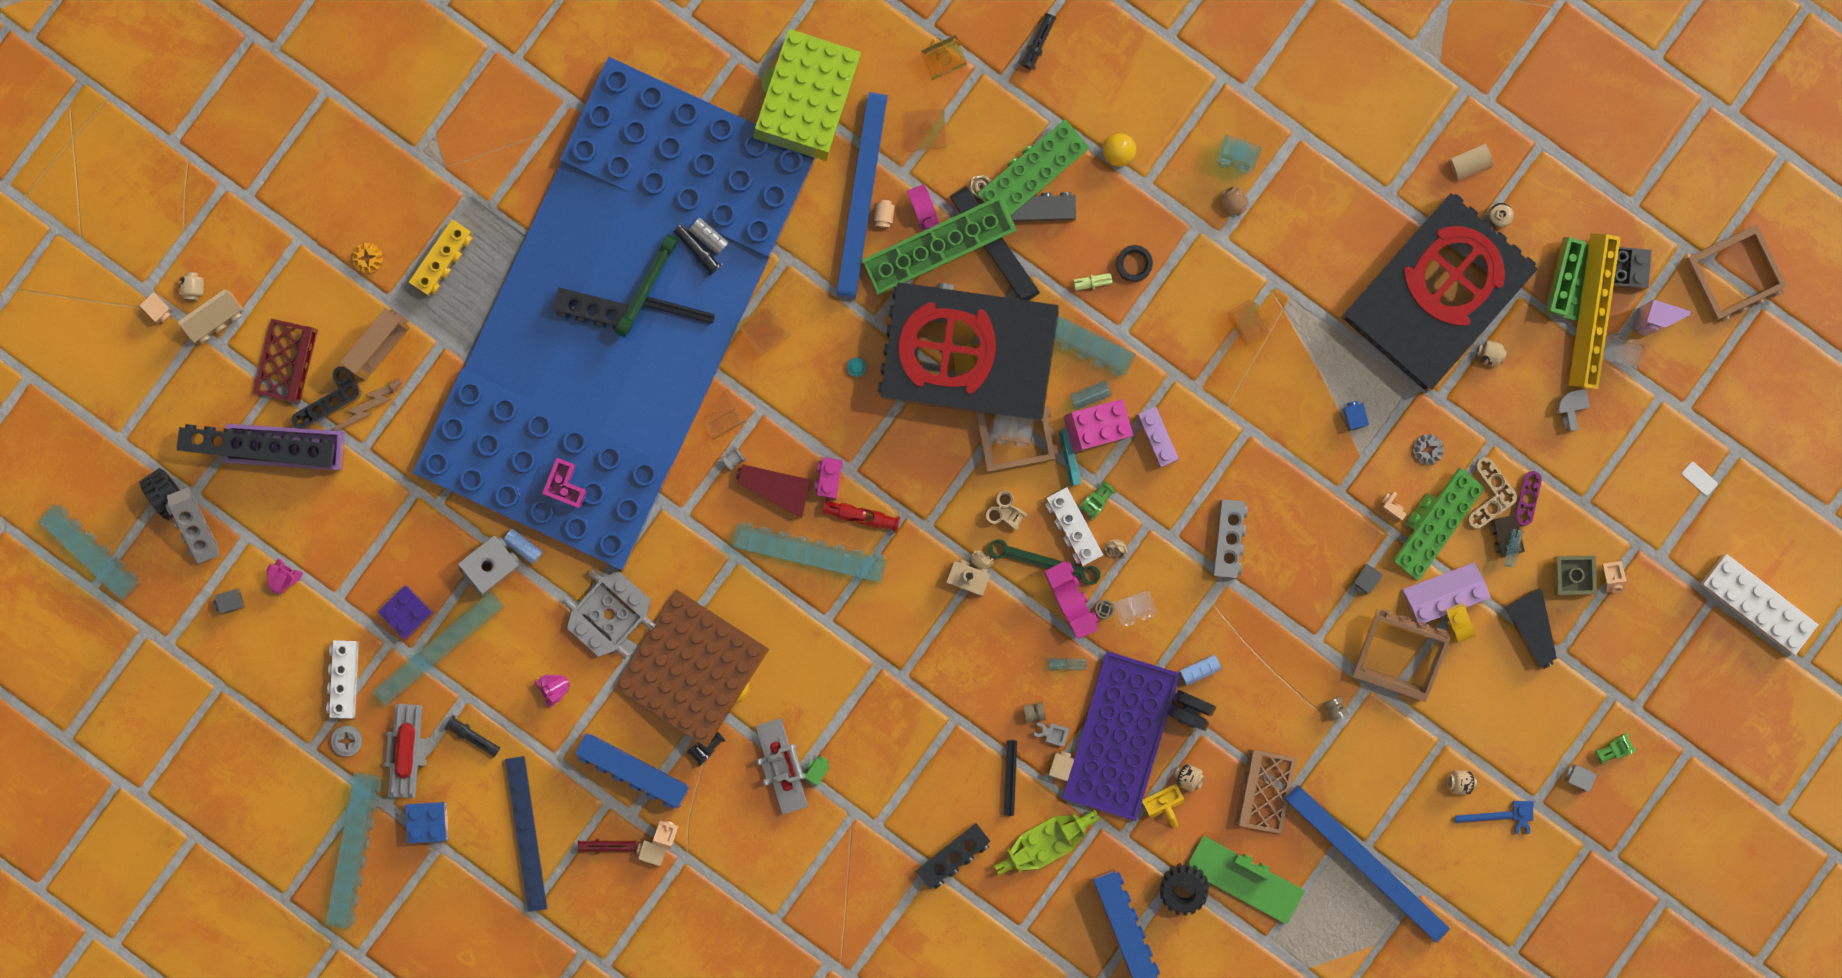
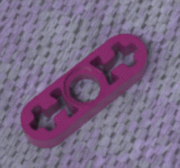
[1515,471,1542,526]

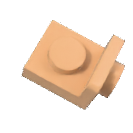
[1381,492,1406,521]
[1602,561,1627,593]
[652,821,678,849]

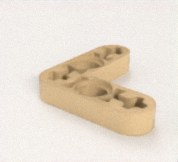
[1468,458,1517,529]

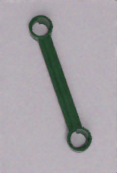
[615,234,678,338]
[989,539,1101,585]

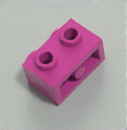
[814,457,842,499]

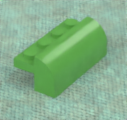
[1544,237,1589,322]

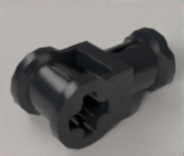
[686,731,726,766]

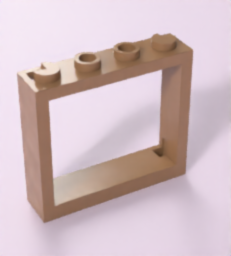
[1685,224,1787,322]
[341,308,410,380]
[976,396,1058,473]
[1353,609,1450,702]

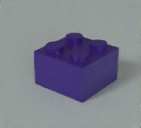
[378,585,434,640]

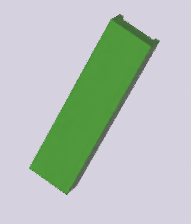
[862,196,1017,295]

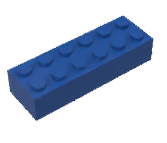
[575,733,691,809]
[1092,869,1160,978]

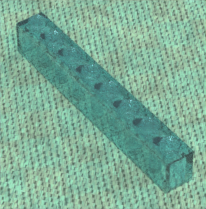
[732,522,887,583]
[373,592,505,706]
[325,772,382,929]

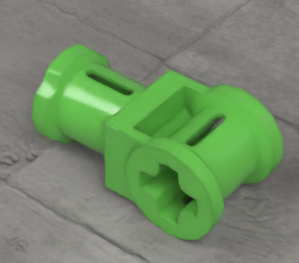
[1078,481,1116,521]
[1595,733,1636,766]

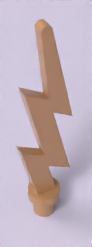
[333,378,403,431]

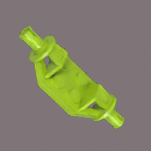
[994,809,1100,876]

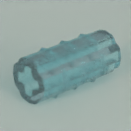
[1070,380,1111,410]

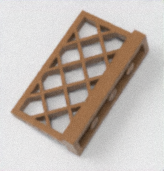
[1234,749,1296,834]

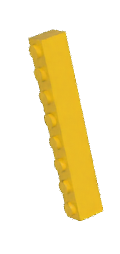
[1569,233,1621,389]

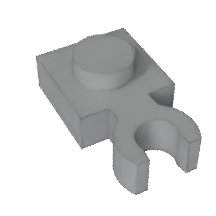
[1034,722,1070,747]

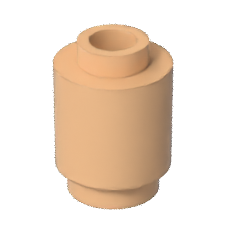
[874,200,895,228]

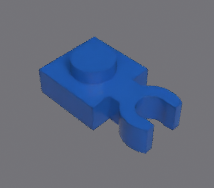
[1513,801,1534,834]

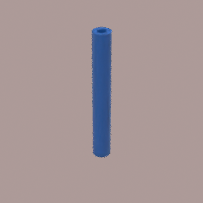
[1455,811,1514,823]

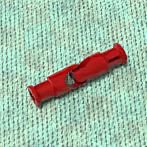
[822,499,901,533]

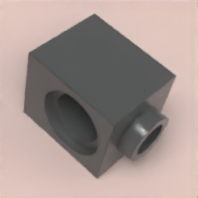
[1353,564,1383,595]
[213,589,245,614]

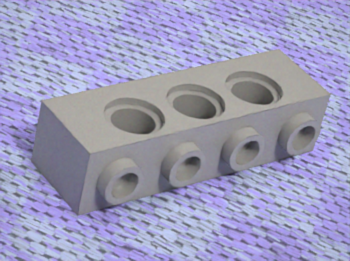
[166,487,220,564]
[1213,499,1248,579]

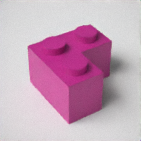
[542,458,587,509]

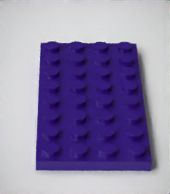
[1062,651,1180,821]

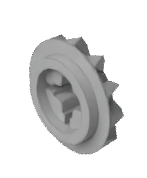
[1413,434,1444,465]
[331,726,363,756]

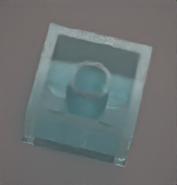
[1215,134,1262,175]

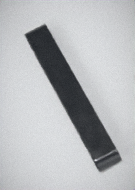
[949,185,1040,301]

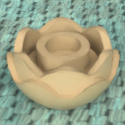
[969,175,992,199]
[1104,539,1128,560]
[971,550,994,569]

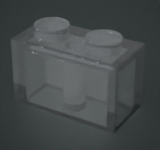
[1603,334,1644,369]
[992,415,1034,448]
[1112,590,1157,627]

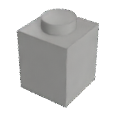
[1565,764,1597,792]

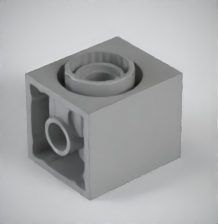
[458,535,519,598]

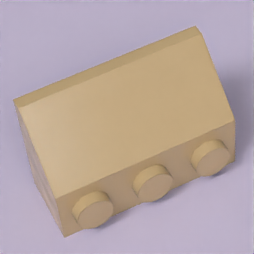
[178,289,244,344]

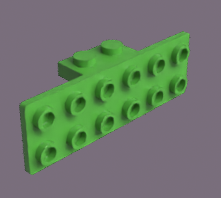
[978,120,1089,216]
[1393,468,1484,580]
[1188,836,1305,924]

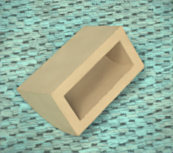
[1449,144,1493,182]

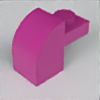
[907,184,939,232]

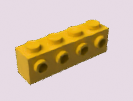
[409,219,473,297]

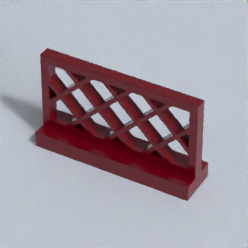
[253,318,318,404]

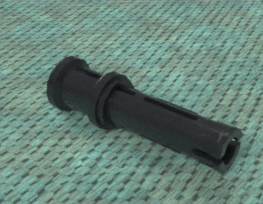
[1019,13,1056,71]
[673,223,723,276]
[444,715,501,757]

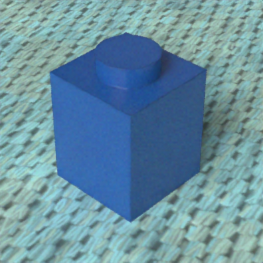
[1343,401,1369,431]

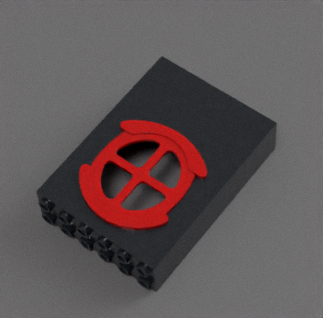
[1341,193,1538,392]
[878,282,1059,423]

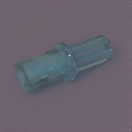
[1504,528,1524,568]
[1049,657,1087,672]

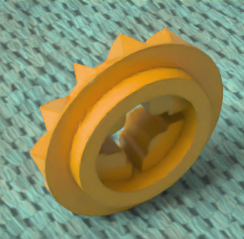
[352,243,383,273]

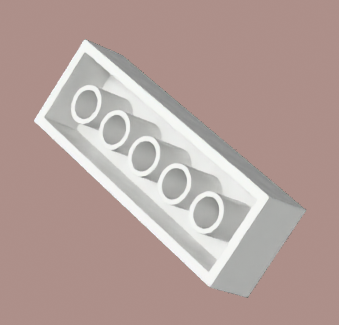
[1699,554,1819,655]

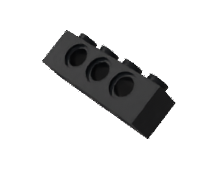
[553,287,630,330]
[916,823,991,890]

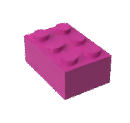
[1063,399,1133,453]

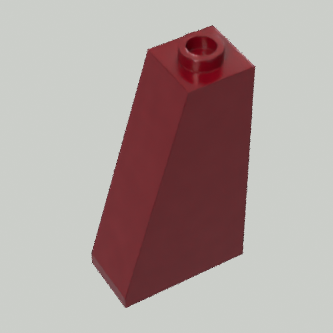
[736,464,811,518]

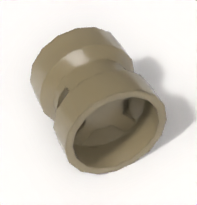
[1094,600,1114,619]
[1323,696,1348,721]
[1023,702,1046,723]

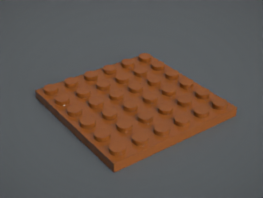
[614,589,769,747]

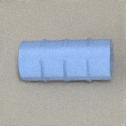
[503,529,543,565]
[1180,654,1222,686]

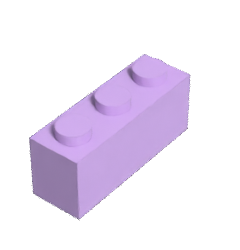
[1137,407,1179,468]

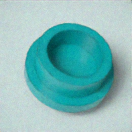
[847,358,867,377]

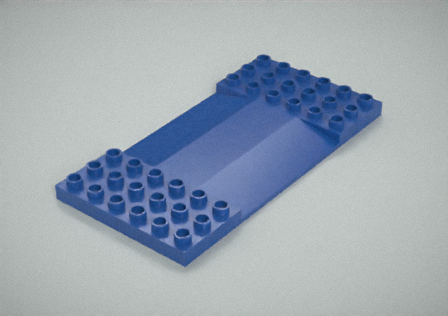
[413,57,816,571]

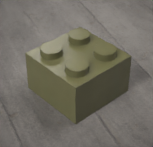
[1554,556,1597,595]

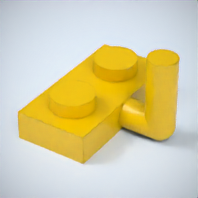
[1142,784,1185,828]

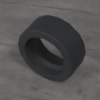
[1116,245,1153,282]

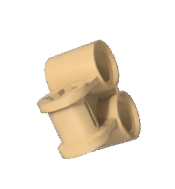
[986,491,1028,531]

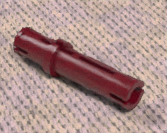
[578,839,636,854]

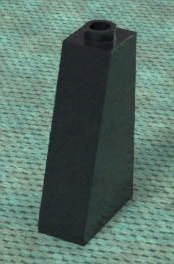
[1504,588,1557,669]

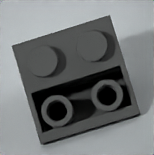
[1614,247,1652,290]

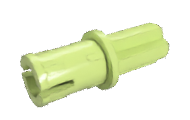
[1074,273,1113,291]

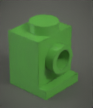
[803,755,830,786]

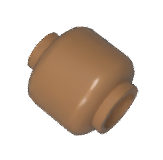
[1220,186,1249,216]

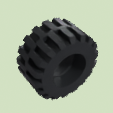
[140,468,180,520]
[1160,863,1209,916]

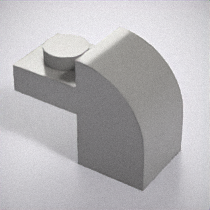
[1556,389,1590,432]

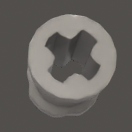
[721,447,746,471]

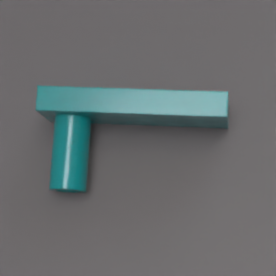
[1058,428,1081,487]

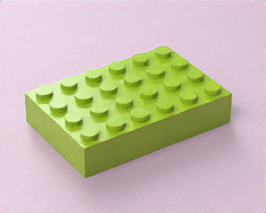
[753,29,861,161]

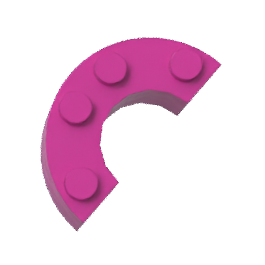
[1044,561,1099,639]

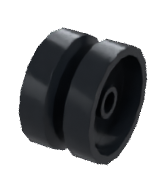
[1167,690,1216,732]

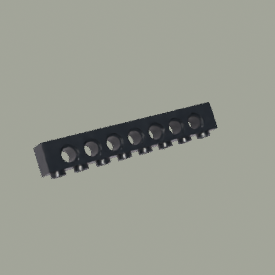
[176,424,336,468]

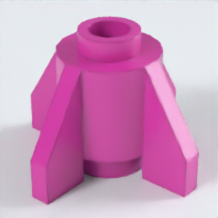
[266,558,303,594]
[535,674,570,708]

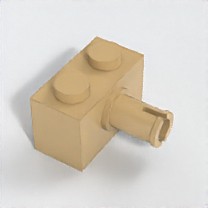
[946,559,991,596]

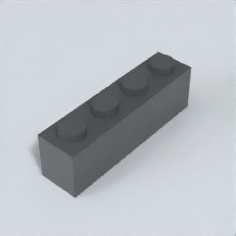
[1011,192,1076,222]

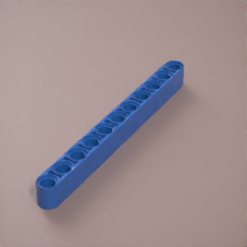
[836,92,888,300]
[1284,785,1450,943]

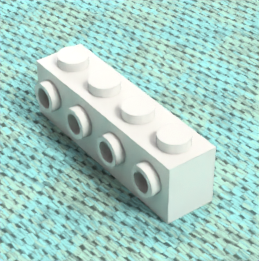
[1045,487,1103,566]
[326,640,359,718]

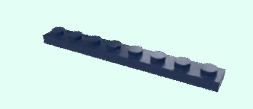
[505,756,548,912]

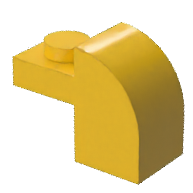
[1445,603,1475,643]

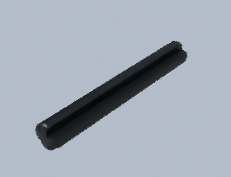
[643,296,715,324]
[1004,740,1017,816]

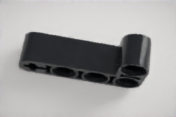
[292,366,362,429]

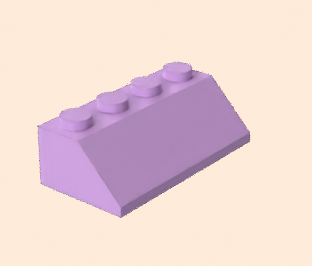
[1633,300,1691,336]
[1403,563,1491,623]

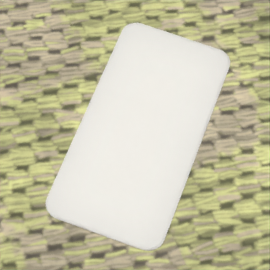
[1682,462,1718,496]

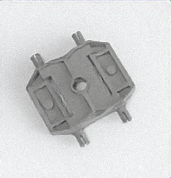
[562,568,656,660]

